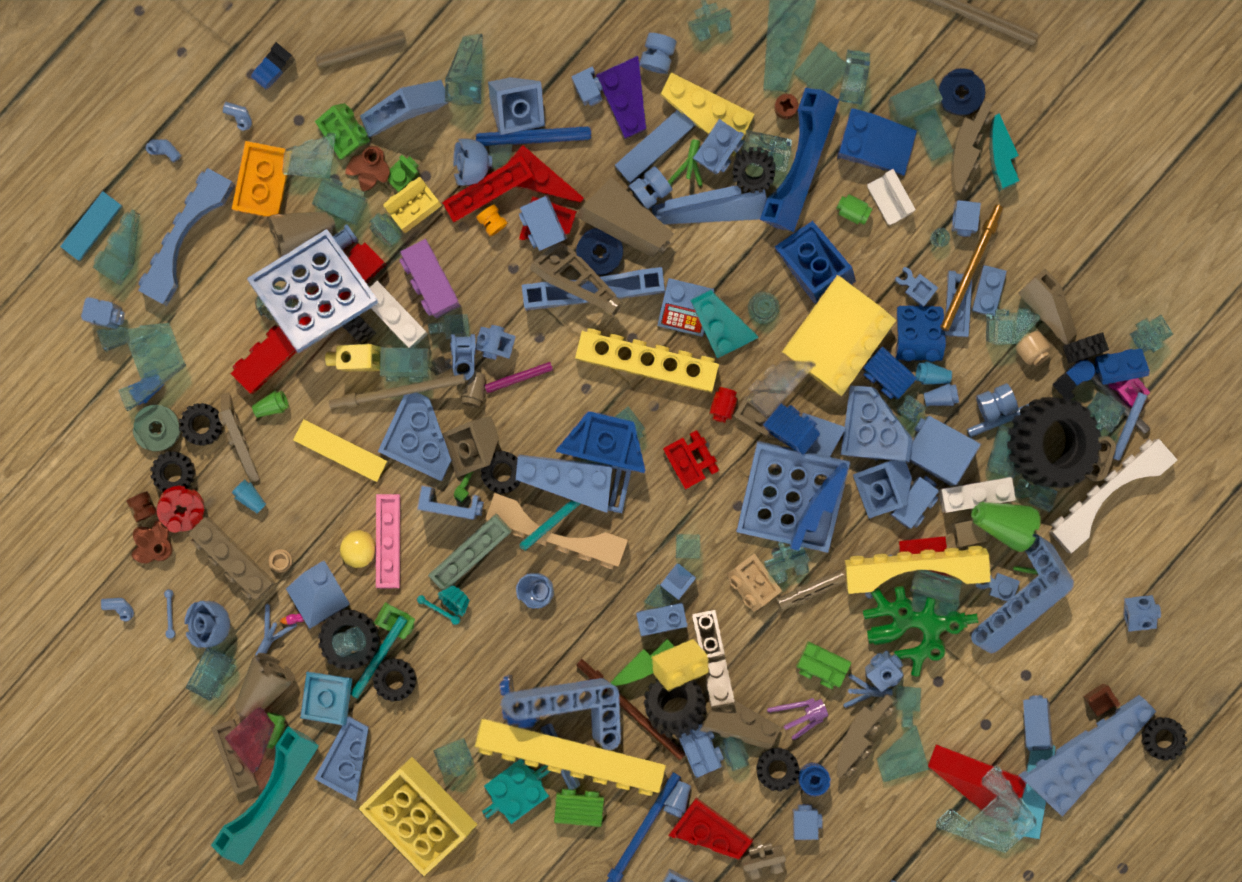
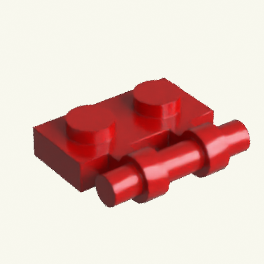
[663,430,720,490]

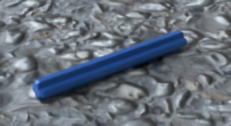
[476,126,591,146]

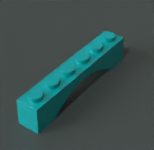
[211,726,319,865]

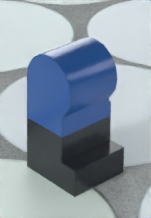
[251,42,295,90]
[1052,359,1095,400]

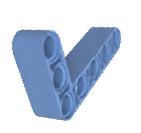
[971,534,1074,653]
[501,678,621,750]

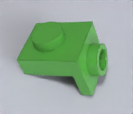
[374,602,415,639]

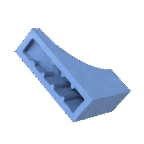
[360,80,450,137]

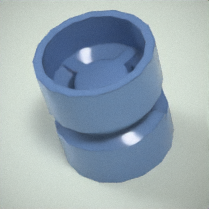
[639,33,677,74]
[628,166,673,210]
[976,383,1019,424]

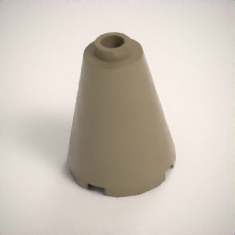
[268,211,336,258]
[235,653,295,720]

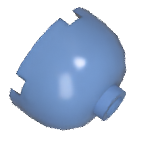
[453,138,492,186]
[185,601,230,648]

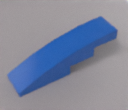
[790,462,848,551]

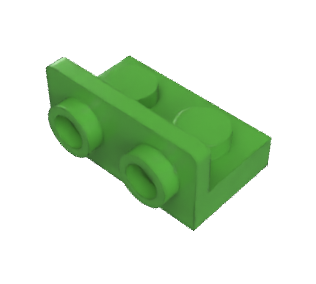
[315,103,370,160]

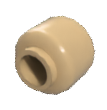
[1016,331,1051,366]

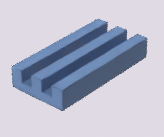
[608,466,631,513]

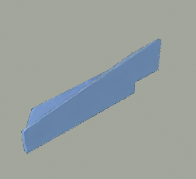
[651,185,766,224]

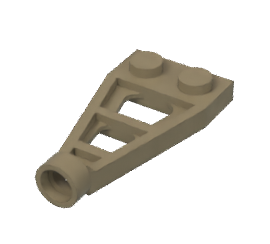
[530,242,623,317]

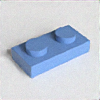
[971,265,1007,317]

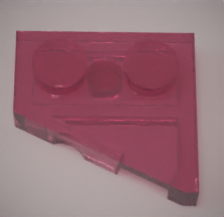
[225,707,275,773]

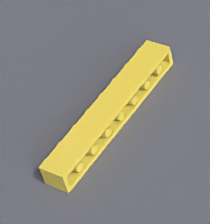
[474,719,666,796]

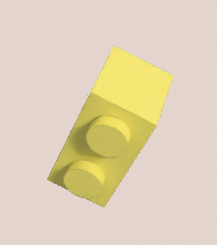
[652,639,709,691]

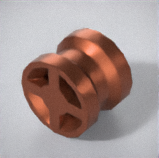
[774,93,799,120]

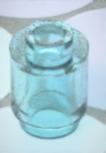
[369,213,403,248]
[719,736,749,771]

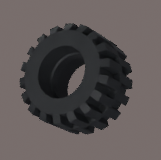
[318,610,380,670]
[644,678,707,738]

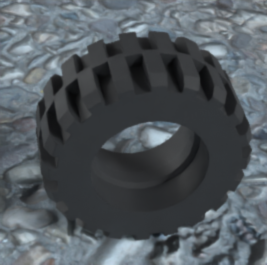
[1007,397,1102,488]

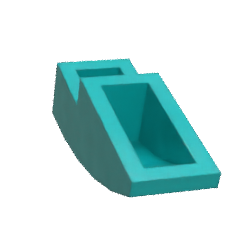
[989,113,1020,192]

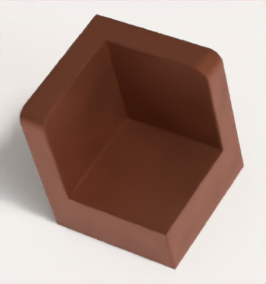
[1083,683,1121,717]

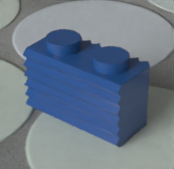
[862,347,917,400]
[763,403,820,455]

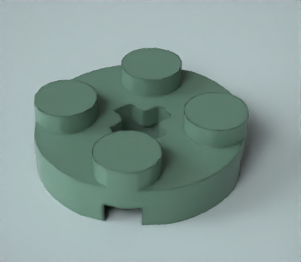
[133,405,181,452]

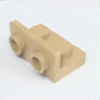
[726,554,782,612]

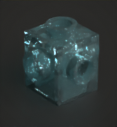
[1130,315,1174,353]
[1087,392,1126,433]
[433,738,474,778]

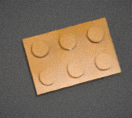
[232,141,292,217]

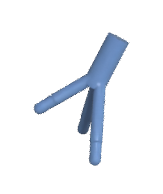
[255,604,297,656]
[843,674,893,708]

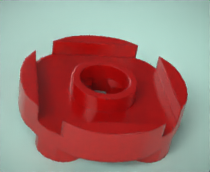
[157,486,205,533]

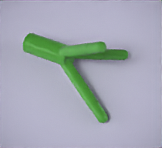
[668,140,703,187]

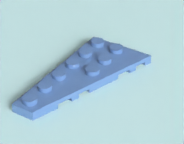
[1019,695,1157,817]

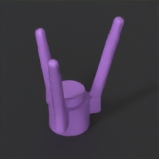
[767,698,828,740]

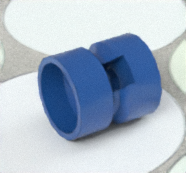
[798,762,831,796]

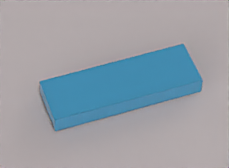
[60,191,123,261]

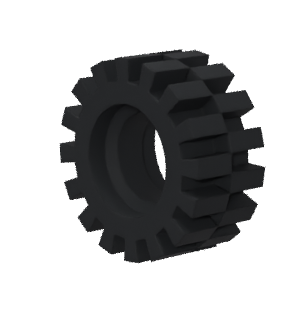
[733,147,776,193]
[342,316,376,345]
[1062,332,1109,364]
[179,403,223,446]
[481,451,521,494]
[150,452,196,492]
[373,658,417,702]
[1141,717,1188,761]
[756,747,800,792]

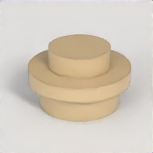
[268,549,292,573]

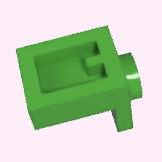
[388,155,420,193]

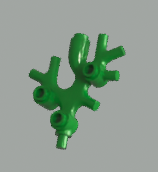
[863,586,979,677]

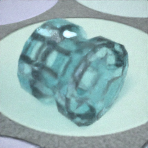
[896,395,926,424]

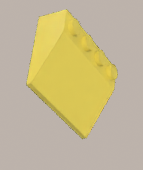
[782,275,896,396]
[359,757,478,876]

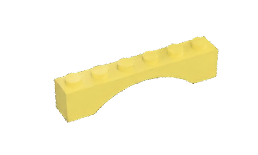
[845,546,991,594]

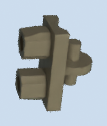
[741,838,786,880]

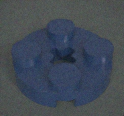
[938,68,985,116]
[576,228,623,275]

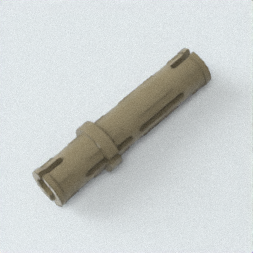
[776,570,846,612]

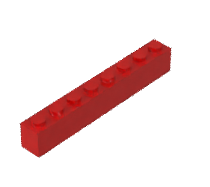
[230,242,387,395]

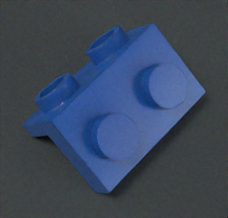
[1095,348,1150,385]

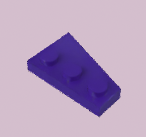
[596,56,646,139]

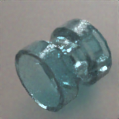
[332,627,366,657]

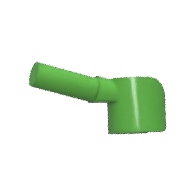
[454,471,474,503]

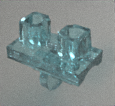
[687,0,732,42]
[764,542,810,584]

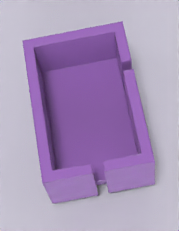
[399,239,461,319]

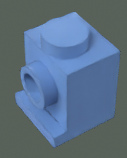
[572,66,603,106]

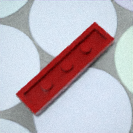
[442,155,535,223]

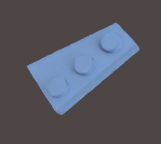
[314,716,369,801]

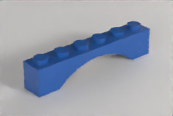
[760,88,839,232]

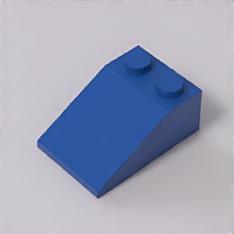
[837,108,917,176]
[775,221,856,305]

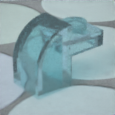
[839,49,870,105]

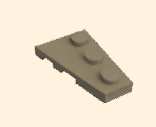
[700,701,782,749]

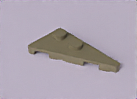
[218,392,260,483]

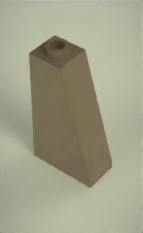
[577,177,674,258]

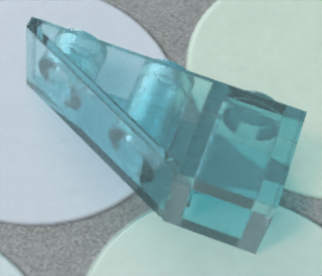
[445,34,483,106]
[93,209,140,285]

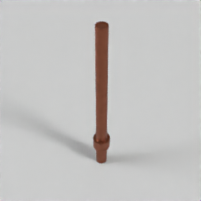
[576,659,686,761]

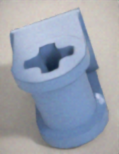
[450,334,476,380]

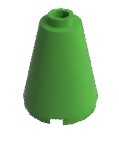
[972,502,1040,552]

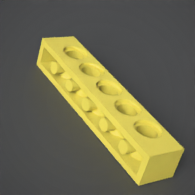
[575,328,719,393]

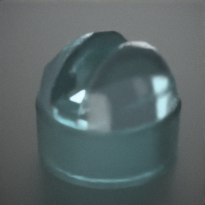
[929,228,950,248]

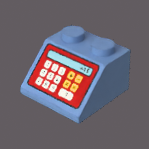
[657,278,714,337]

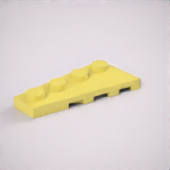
[660,73,754,157]

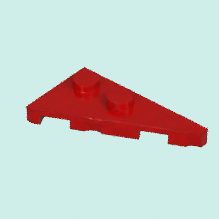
[506,145,584,203]

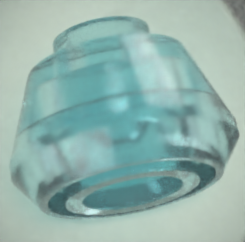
[748,292,780,324]

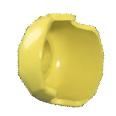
[340,530,376,568]

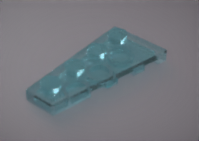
[763,0,816,92]

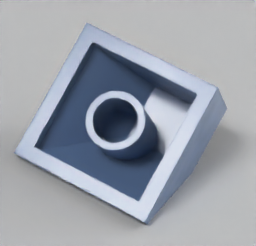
[488,77,545,135]
[853,460,912,518]
[286,561,350,629]

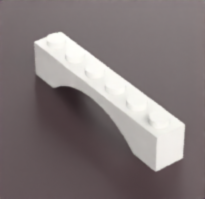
[1049,439,1177,553]

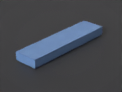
[615,110,696,183]

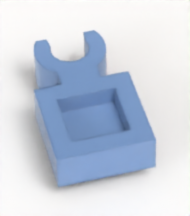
[894,267,938,307]
[975,573,1020,602]

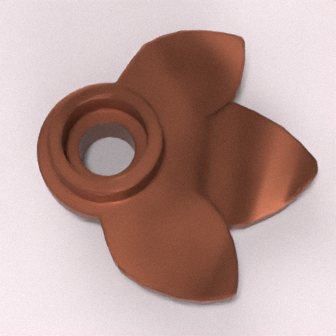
[345,146,390,192]
[131,520,173,564]

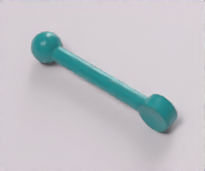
[417,595,460,625]

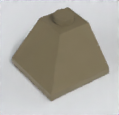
[442,416,499,477]

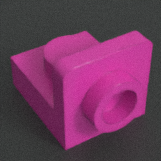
[1108,378,1150,408]

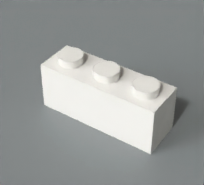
[370,281,428,350]
[939,477,1016,513]

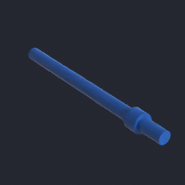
[606,772,681,882]

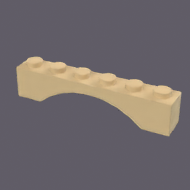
[485,493,628,570]

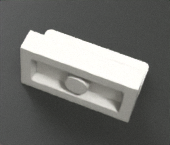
[867,169,915,225]

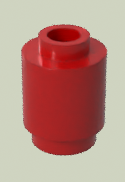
[709,387,738,423]

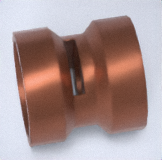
[126,491,157,522]

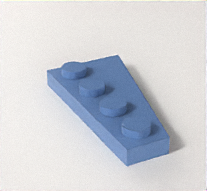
[516,455,612,513]

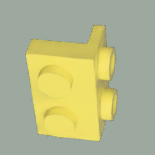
[383,177,442,234]

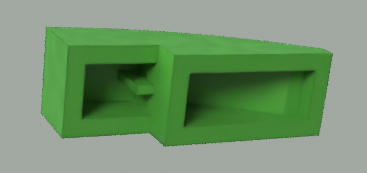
[611,639,675,686]

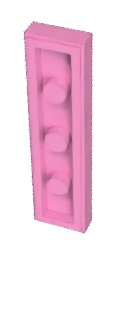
[376,494,400,588]

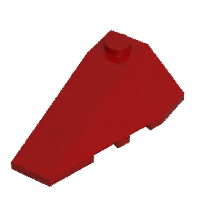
[927,744,1027,822]

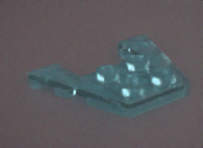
[97,323,186,412]
[936,766,1036,853]

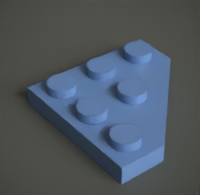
[841,385,912,462]
[378,393,452,481]

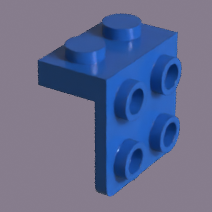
[895,306,946,362]
[500,675,540,728]

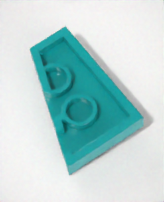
[690,290,759,359]

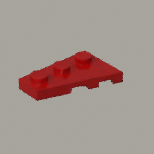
[668,797,753,860]

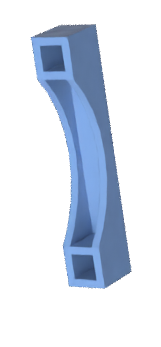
[138,168,235,306]
[522,267,665,311]

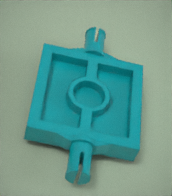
[482,759,552,824]

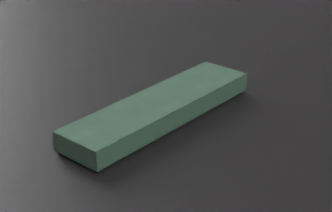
[428,513,512,591]

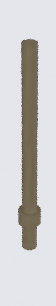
[329,374,466,409]

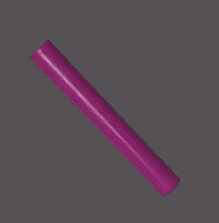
[484,362,553,394]

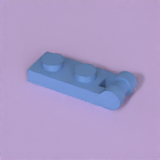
[945,271,972,337]

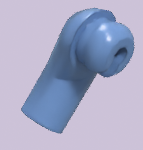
[146,139,182,163]

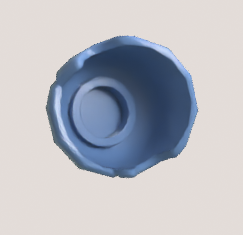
[516,573,554,609]

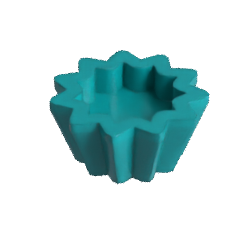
[438,586,470,617]

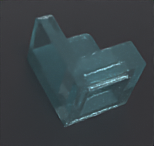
[675,534,700,558]

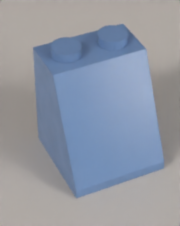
[909,416,981,486]

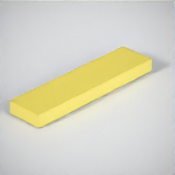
[293,419,388,482]

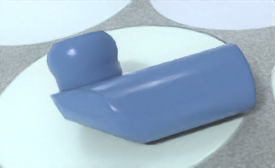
[223,102,252,131]
[101,598,134,622]

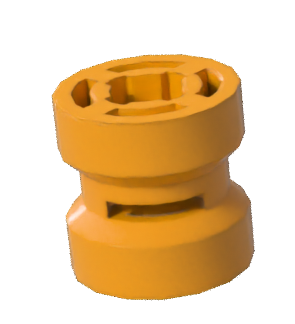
[476,204,508,237]

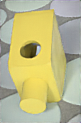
[325,344,383,371]

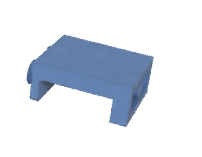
[418,486,484,520]

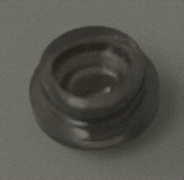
[429,355,452,376]

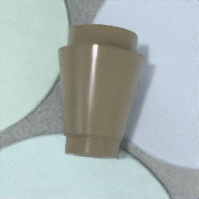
[461,372,485,408]

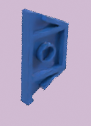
[556,411,645,473]

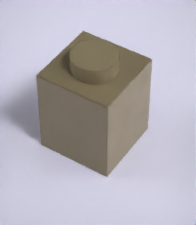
[952,520,990,547]

